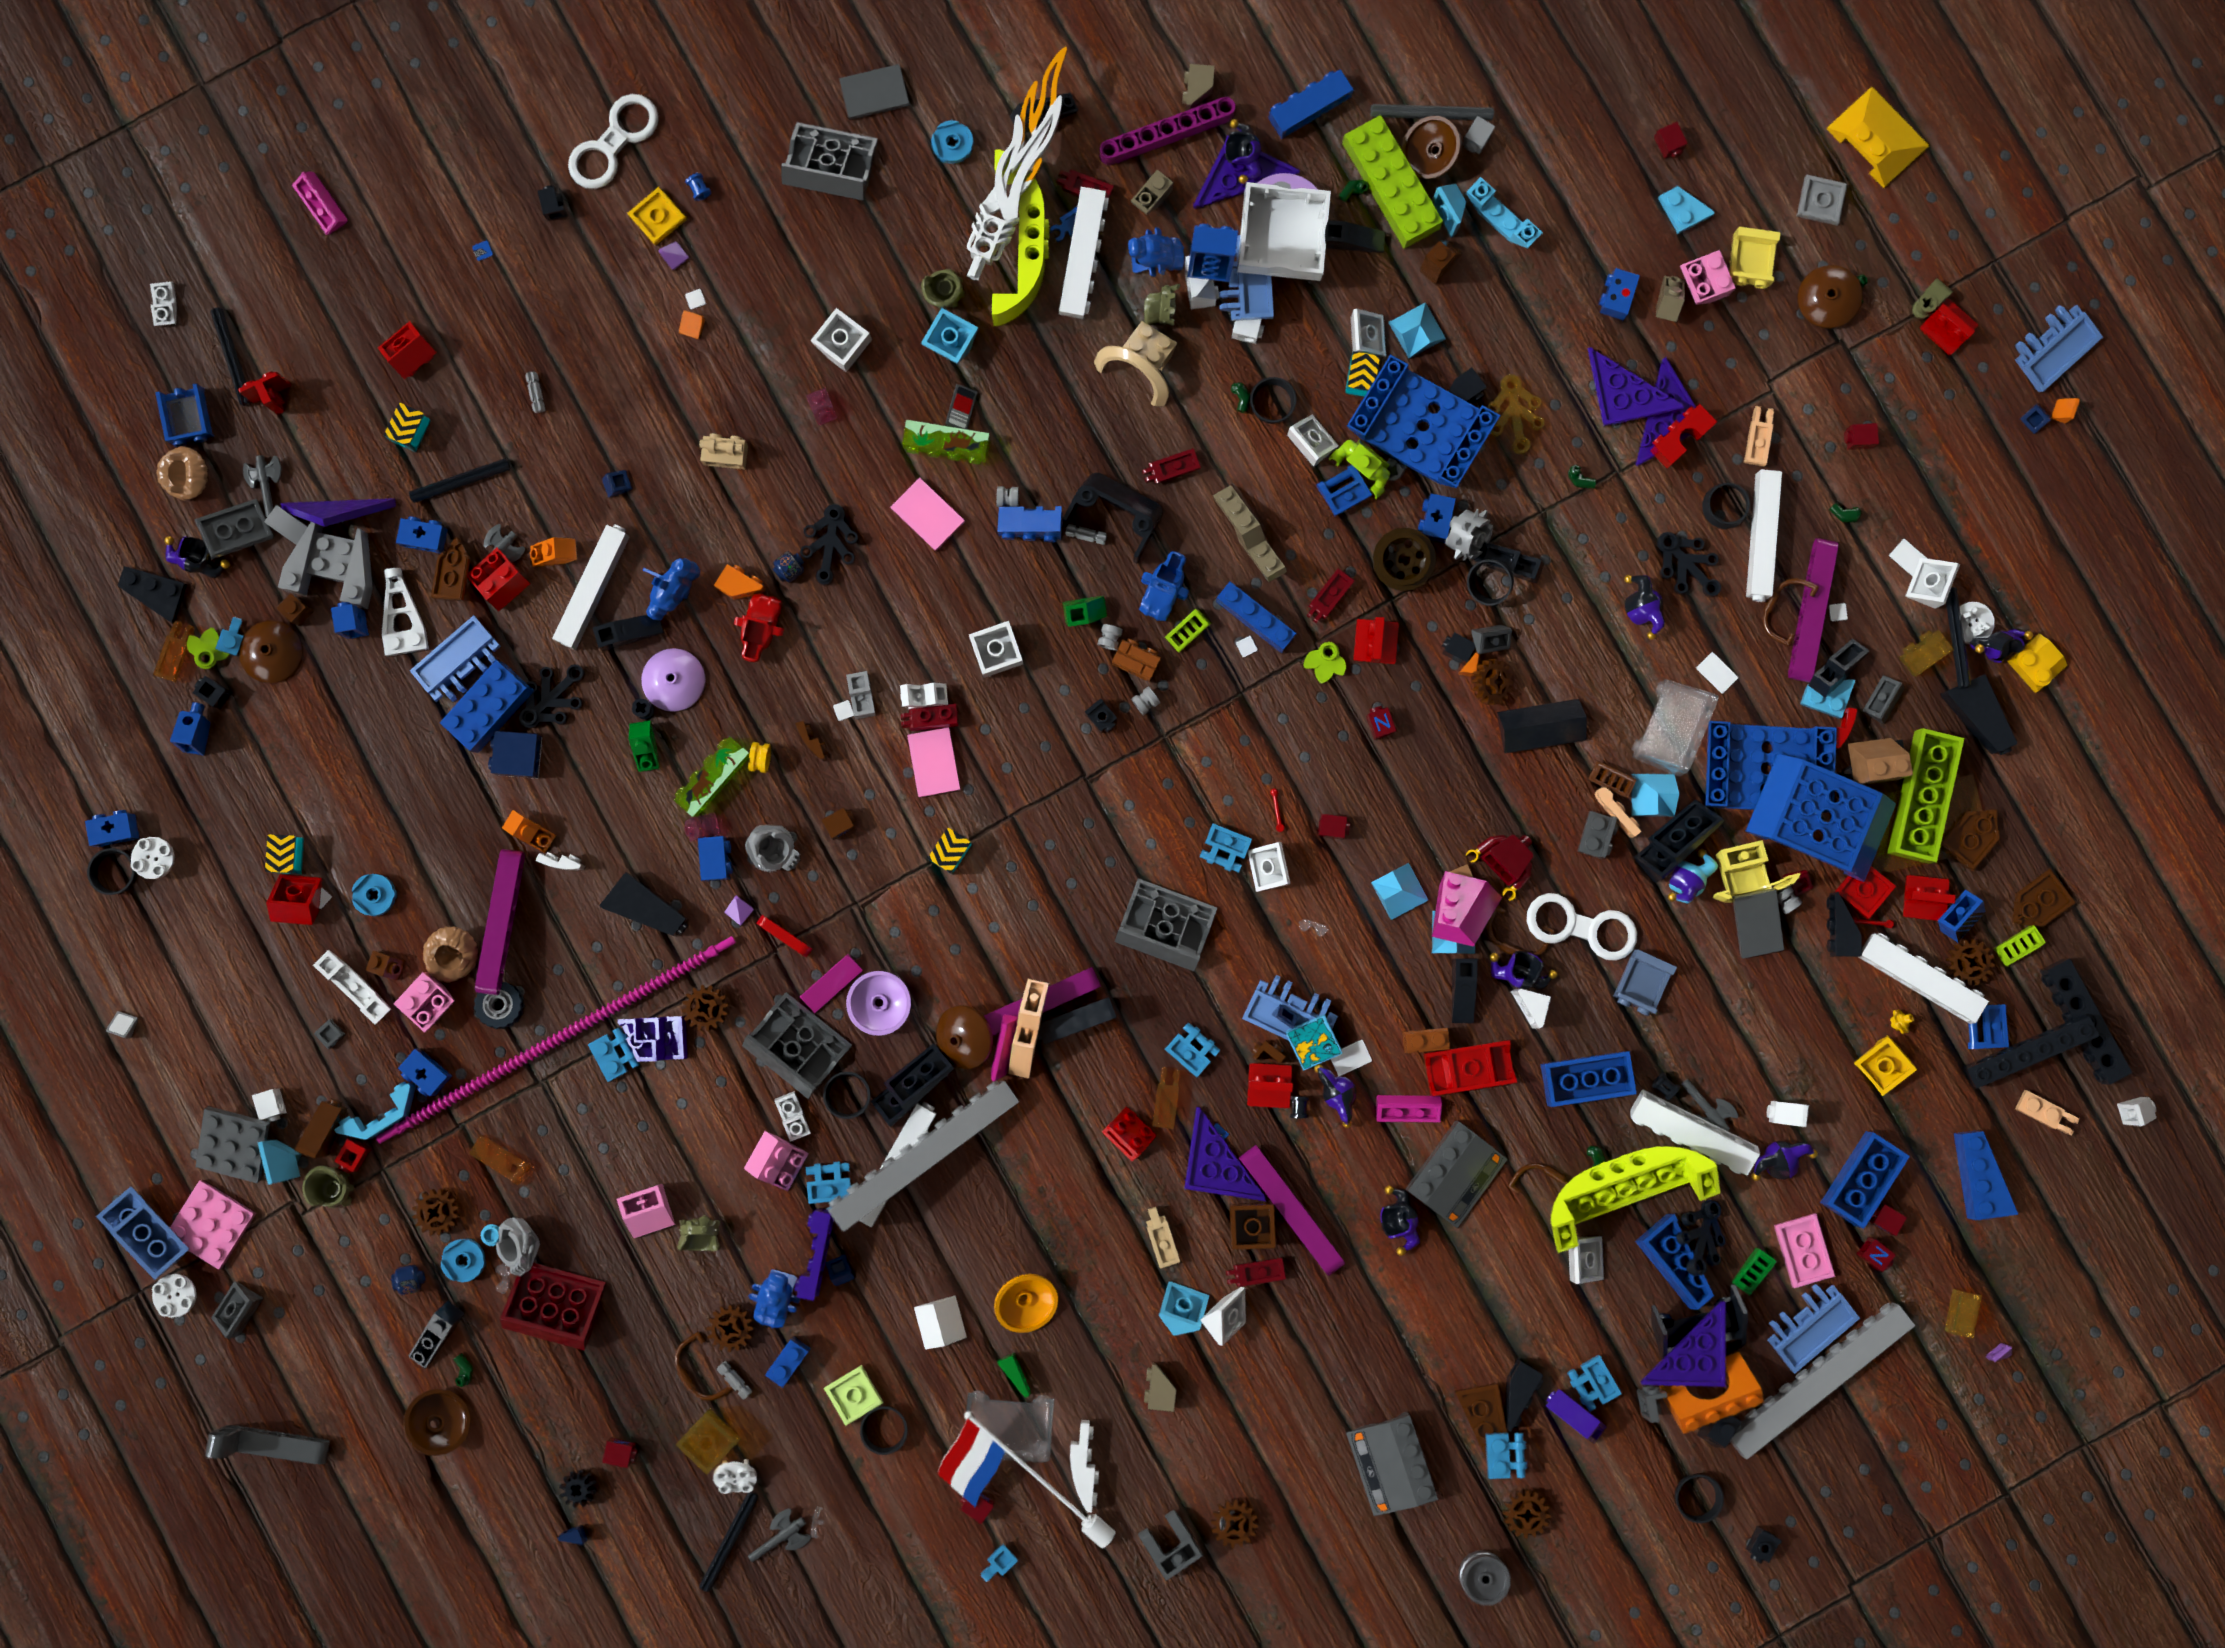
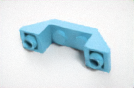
[1466,177,1543,248]
[334,1082,416,1140]

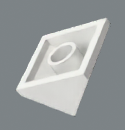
[1351,309,1386,357]
[1287,415,1339,467]
[1906,558,1960,609]
[1247,842,1290,892]
[1511,989,1551,1029]
[1569,1236,1604,1284]
[1201,1287,1246,1346]
[914,1295,967,1349]

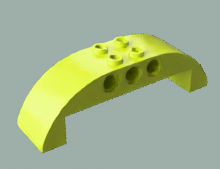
[992,150,1049,326]
[1551,1147,1720,1253]

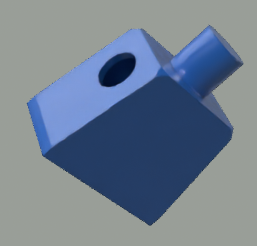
[170,702,210,756]

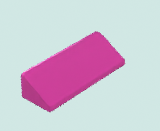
[292,172,348,235]
[800,954,863,1013]
[991,1014,1018,1081]
[1376,1095,1442,1122]

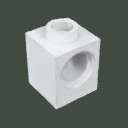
[1232,319,1264,344]
[252,1088,287,1122]

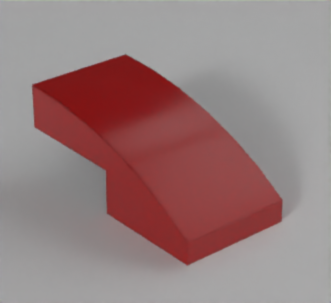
[1836,708,1857,750]

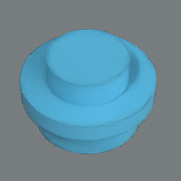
[481,1224,500,1246]

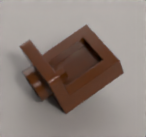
[366,950,405,980]
[1251,1041,1286,1063]

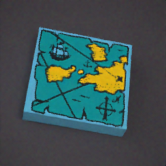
[1285,1014,1343,1071]

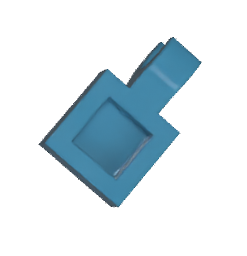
[215,617,243,656]
[981,1543,1018,1582]

